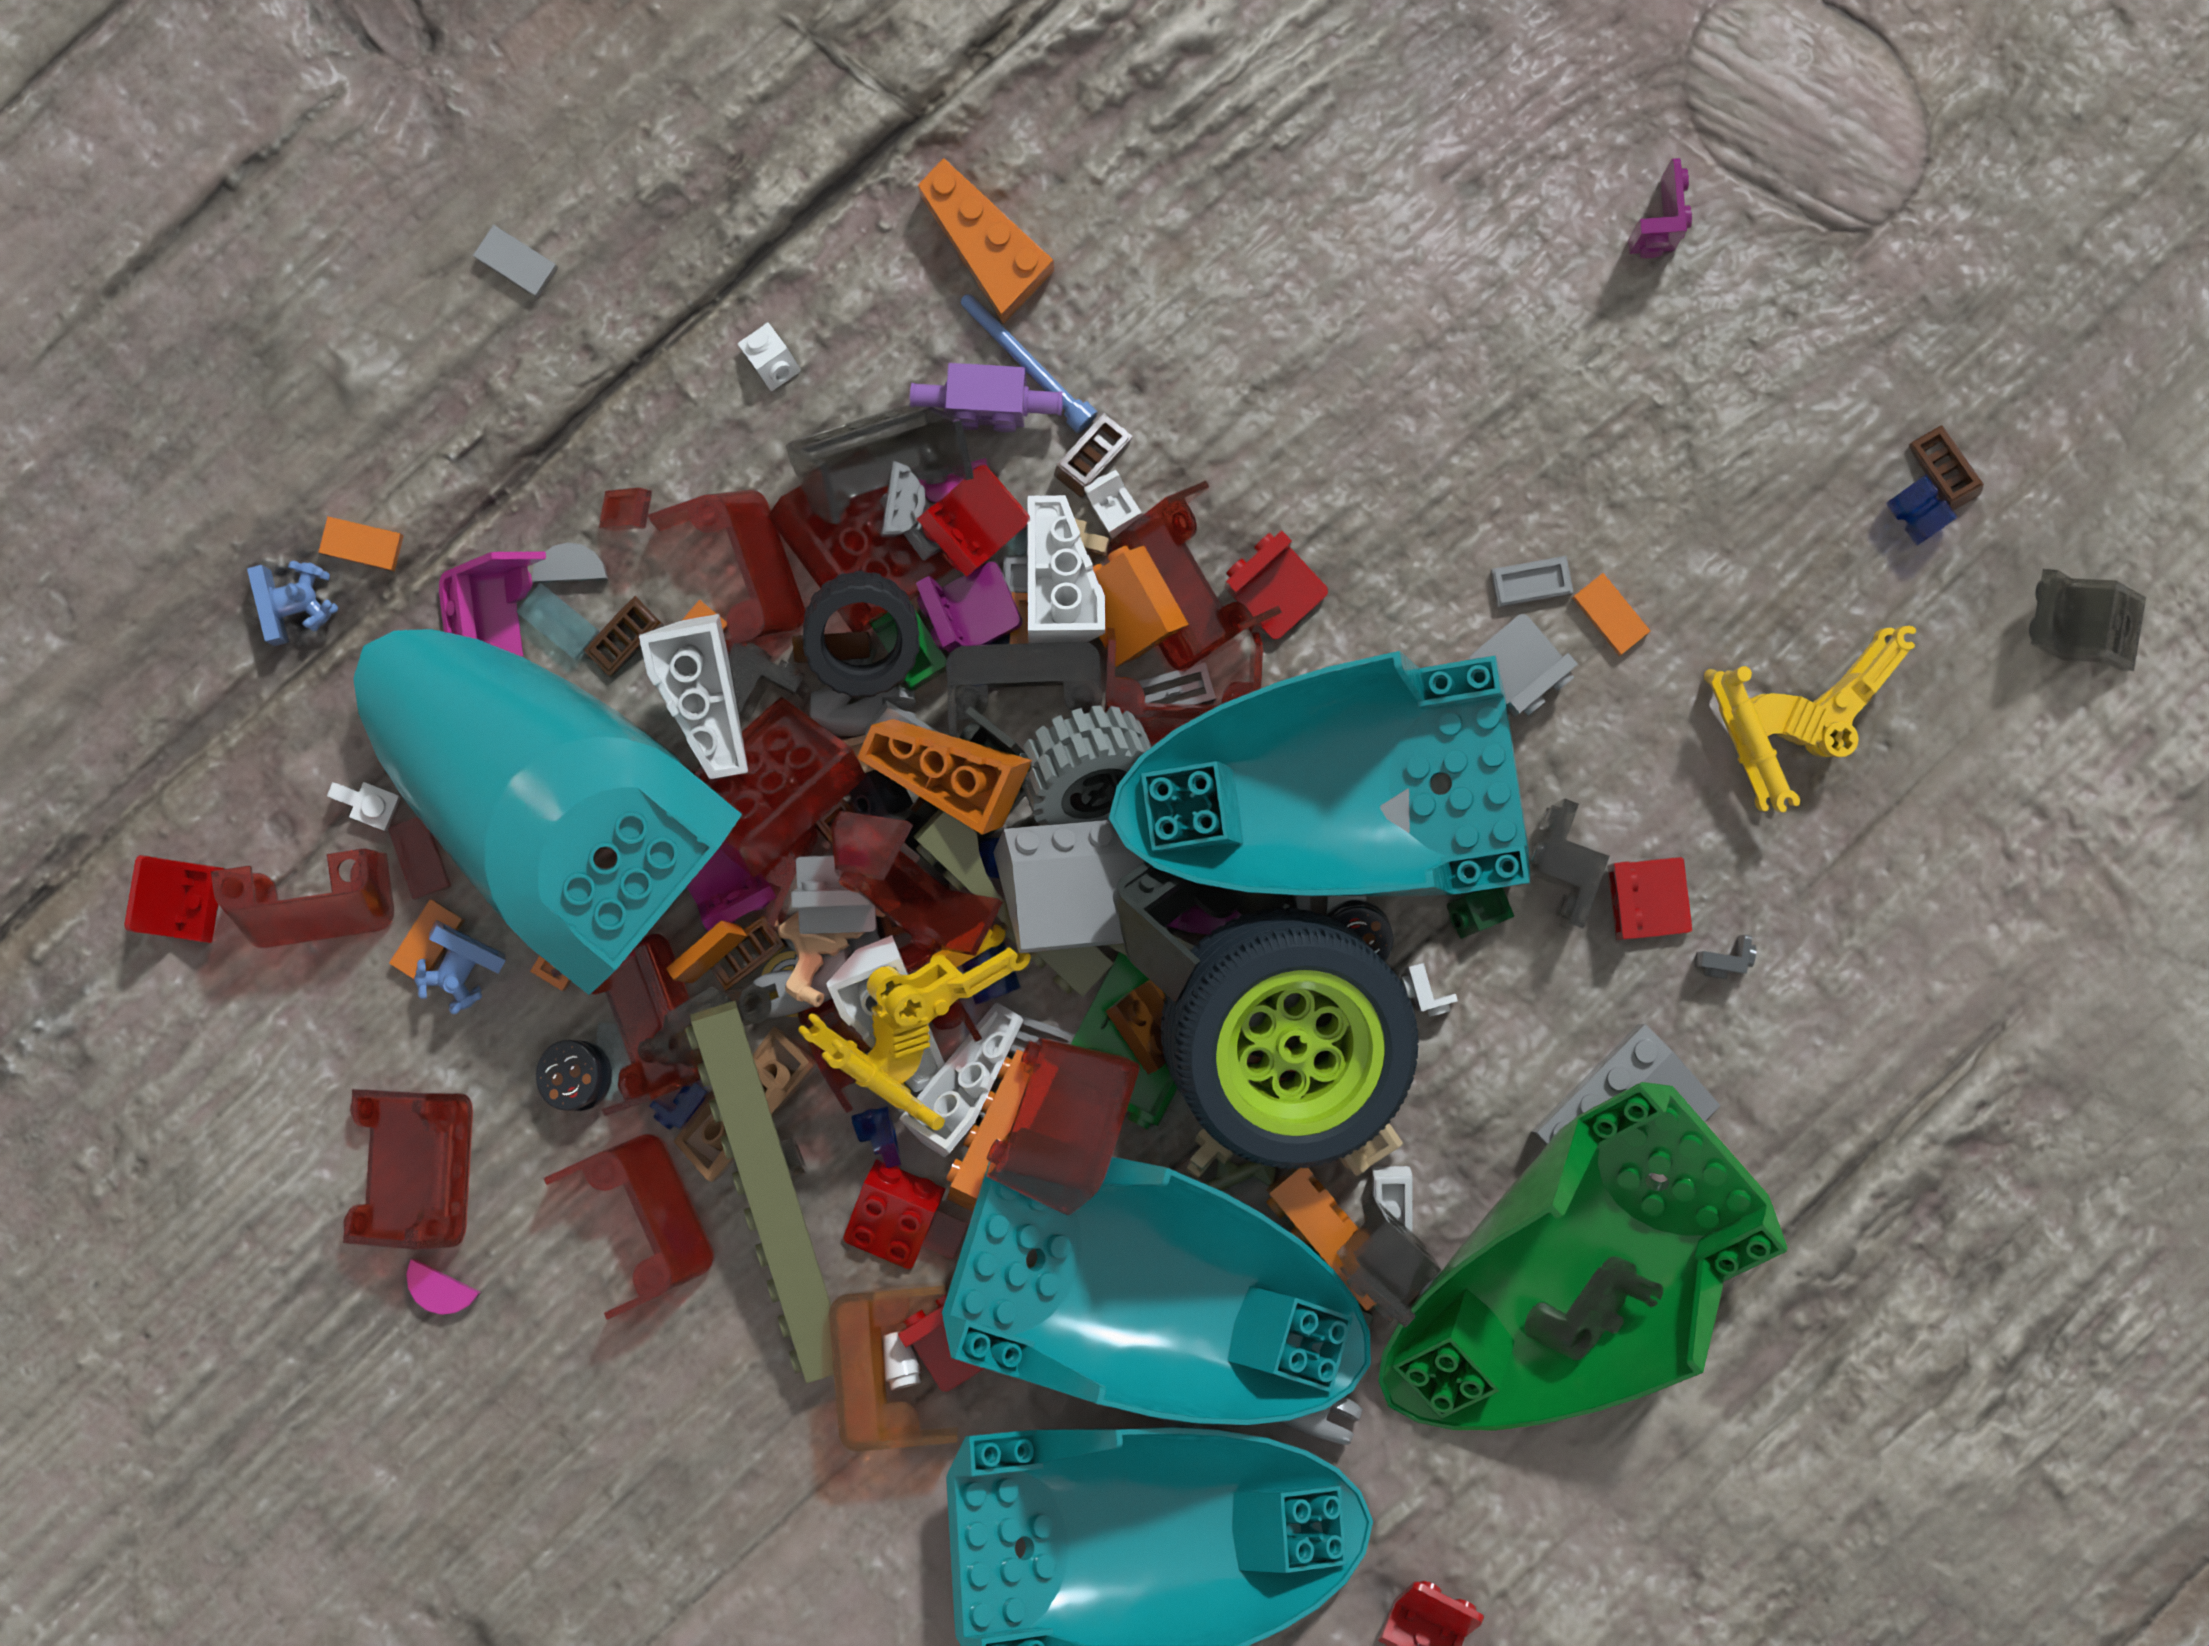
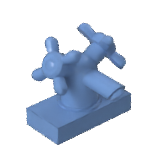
[247,561,338,646]
[414,920,506,1014]

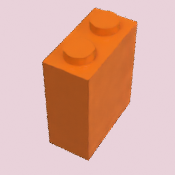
[1093,545,1189,667]

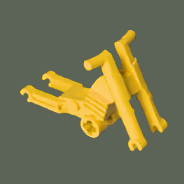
[1704,626,1916,812]
[798,924,1031,1131]

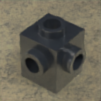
[846,770,913,827]

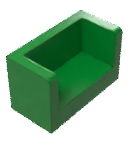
[870,602,951,691]

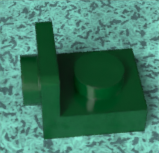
[1446,887,1515,939]

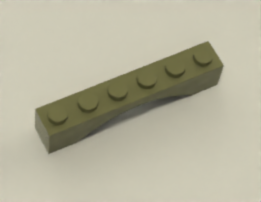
[913,809,1114,997]

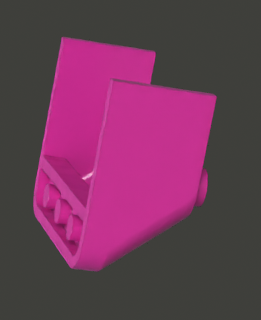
[439,551,546,657]

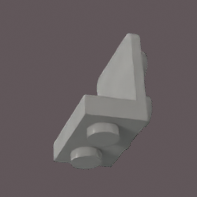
[1468,614,1578,717]

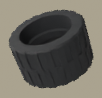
[803,571,920,698]

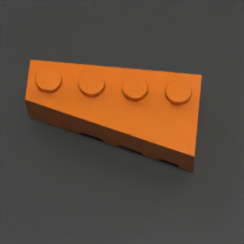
[918,158,1054,324]
[857,719,1032,834]
[946,1049,1058,1212]
[1265,1167,1402,1311]

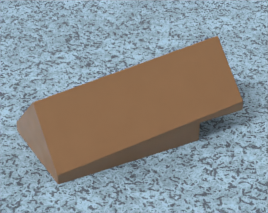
[673,1026,821,1182]

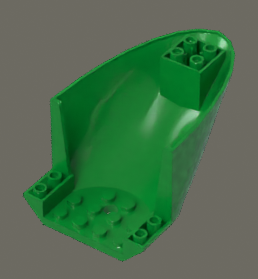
[1378,1082,1788,1431]

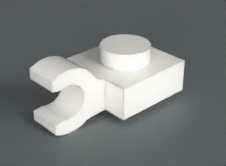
[327,782,401,831]

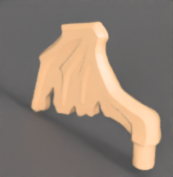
[778,899,898,1007]

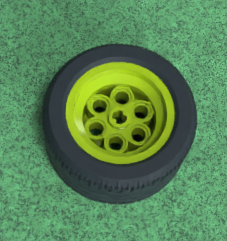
[1161,908,1419,1169]

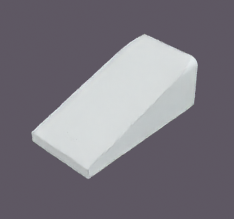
[1372,1166,1413,1249]

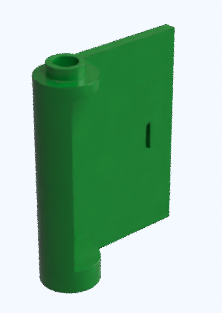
[1057,952,1178,1130]

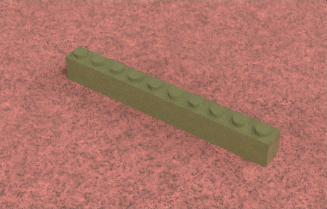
[686,1001,851,1384]

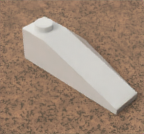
[1028,495,1105,652]
[639,614,748,779]
[826,935,945,1092]
[899,1002,1023,1158]

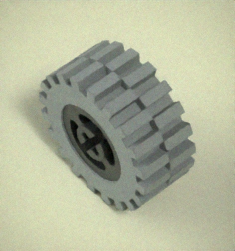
[1019,706,1151,826]

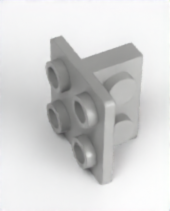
[791,854,877,934]

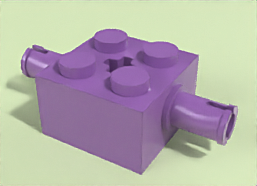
[910,363,1063,432]

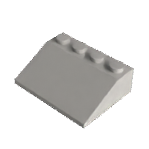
[993,820,1167,953]
[1531,1024,1721,1176]

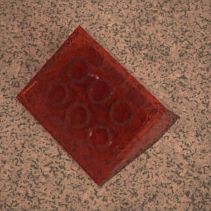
[767,448,954,632]
[694,696,867,878]

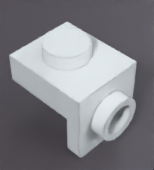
[737,323,801,391]
[1084,470,1145,539]
[1402,963,1458,1017]

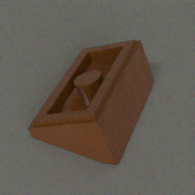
[792,631,872,663]

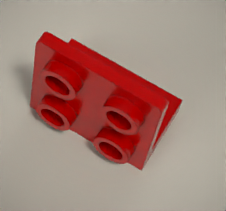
[1607,857,1692,941]

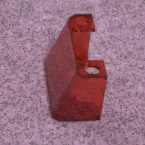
[211,848,394,948]

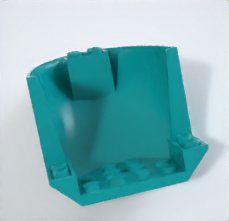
[353,629,742,995]
[1109,651,1530,896]
[942,1129,1371,1425]
[946,1427,1373,1646]

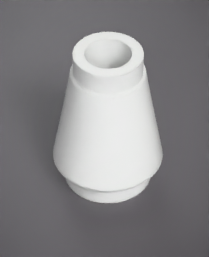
[882,1331,922,1390]

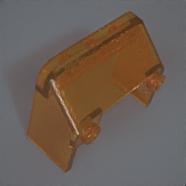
[829,1281,959,1452]

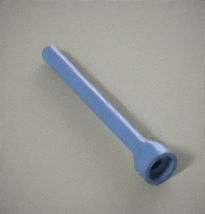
[961,294,1098,434]

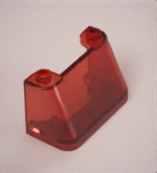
[986,1037,1140,1216]
[343,1089,473,1250]

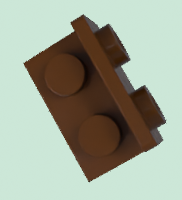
[1105,980,1166,1075]

